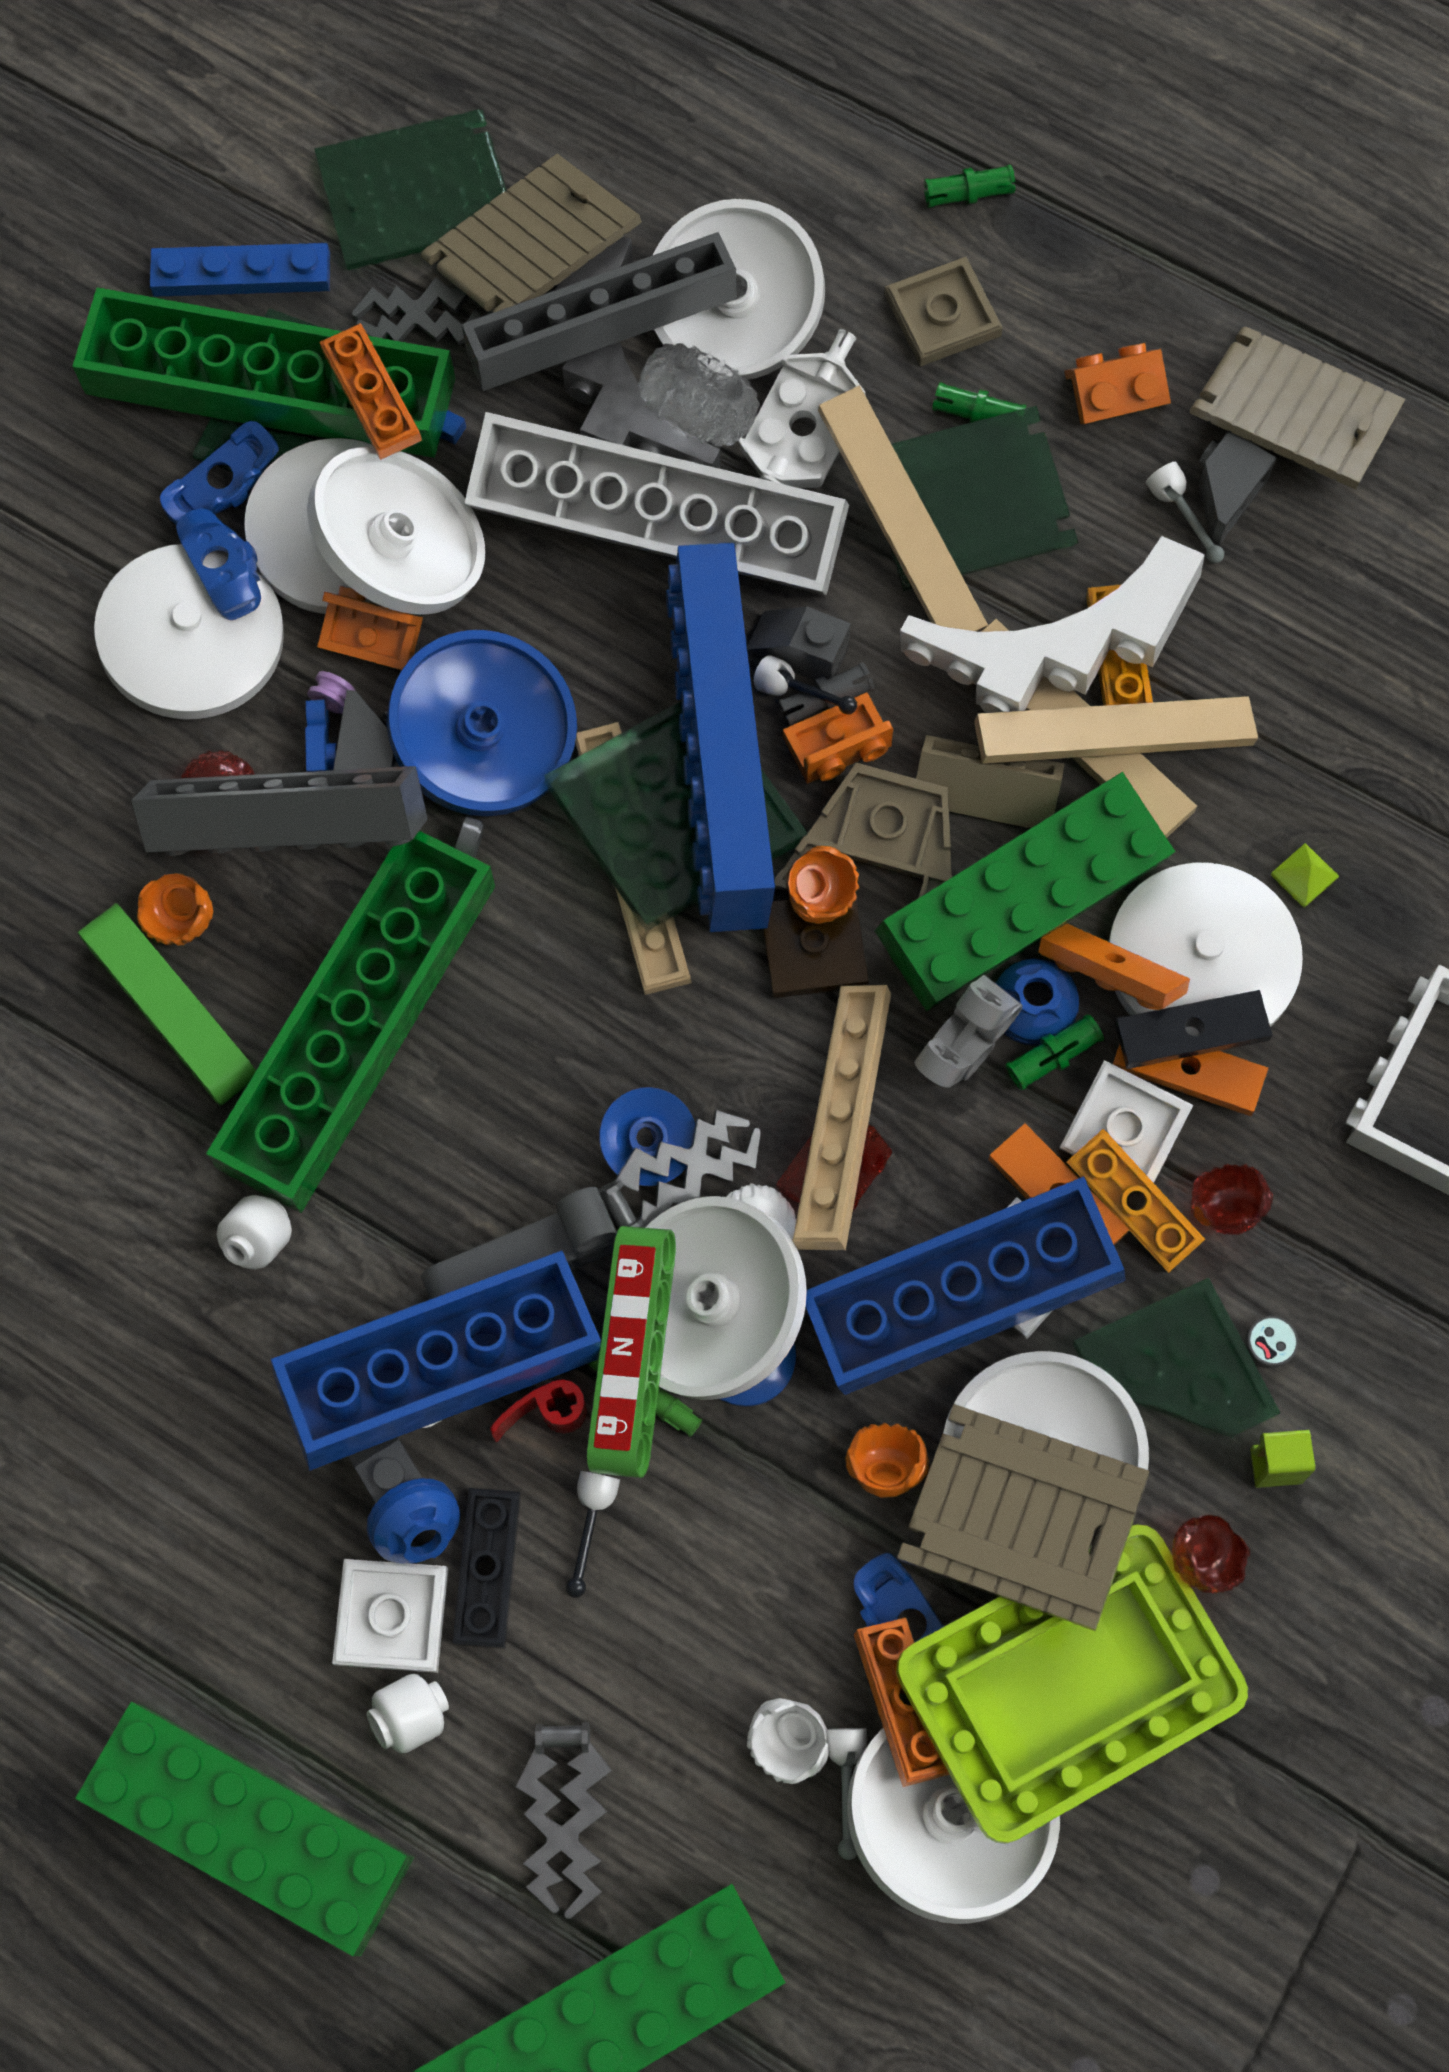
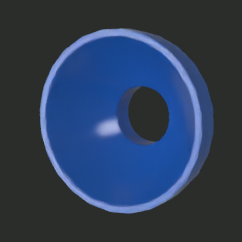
[996,959,1079,1046]
[366,1478,460,1564]

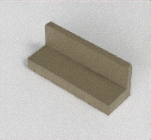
[916,735,1064,828]

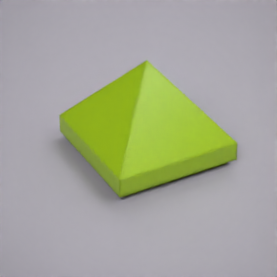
[1271,843,1339,908]

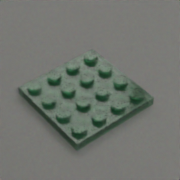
[544,701,807,932]

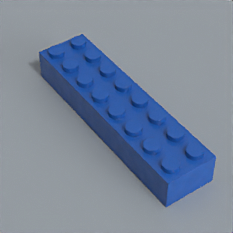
[666,543,775,932]

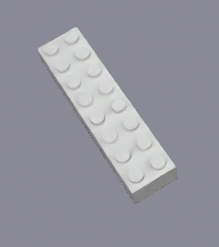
[464,412,849,595]

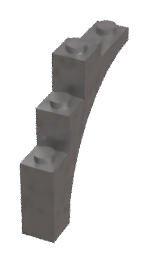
[555,237,720,469]

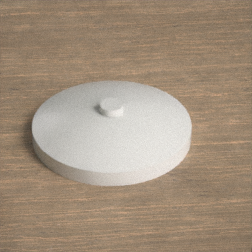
[653,199,825,381]
[245,438,380,614]
[307,446,485,614]
[94,544,284,719]
[1108,863,1303,1036]
[645,1196,807,1400]
[943,1351,1149,1548]
[847,1728,1060,1924]

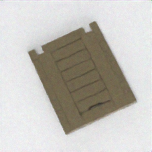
[421,154,642,313]
[1190,327,1405,490]
[897,1404,1150,1631]

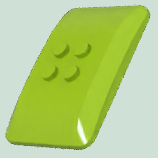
[896,1524,1248,1844]

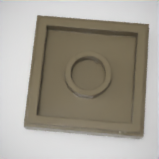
[884,257,1003,367]

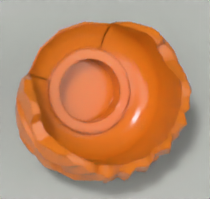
[786,846,859,924]
[137,873,213,946]
[845,1422,929,1498]

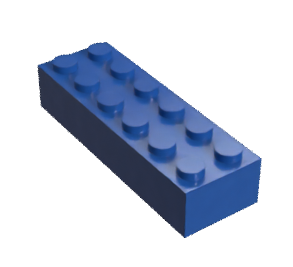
[806,1177,1126,1395]
[271,1250,601,1471]

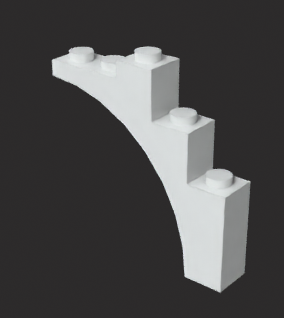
[900,536,1205,713]

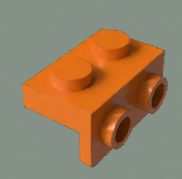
[1064,343,1171,424]
[317,586,423,670]
[783,692,894,784]

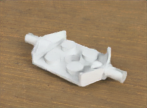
[739,329,866,488]

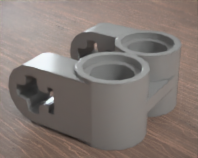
[914,975,1023,1088]

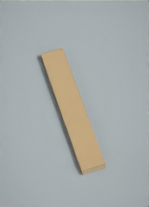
[818,385,988,632]
[981,619,1197,838]
[974,696,1258,764]
[575,722,691,995]
[793,985,891,1250]

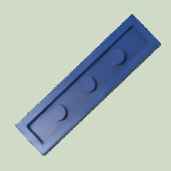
[150,243,330,297]

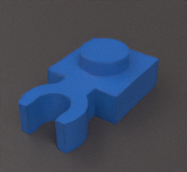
[305,699,337,772]

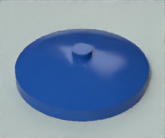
[387,630,577,816]

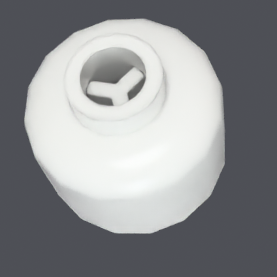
[216,1195,292,1270]
[367,1674,449,1753]

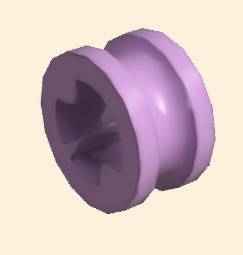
[307,671,355,714]

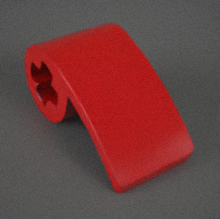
[490,1379,587,1443]

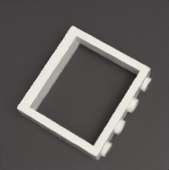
[1345,965,1449,1195]

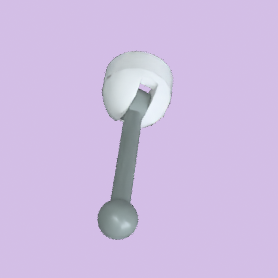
[1146,462,1225,564]
[826,1728,867,1860]

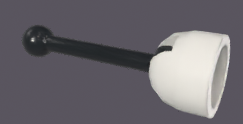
[754,655,857,715]
[566,1471,620,1598]

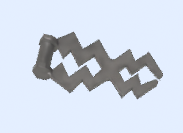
[516,1722,612,1919]

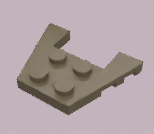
[774,763,952,898]

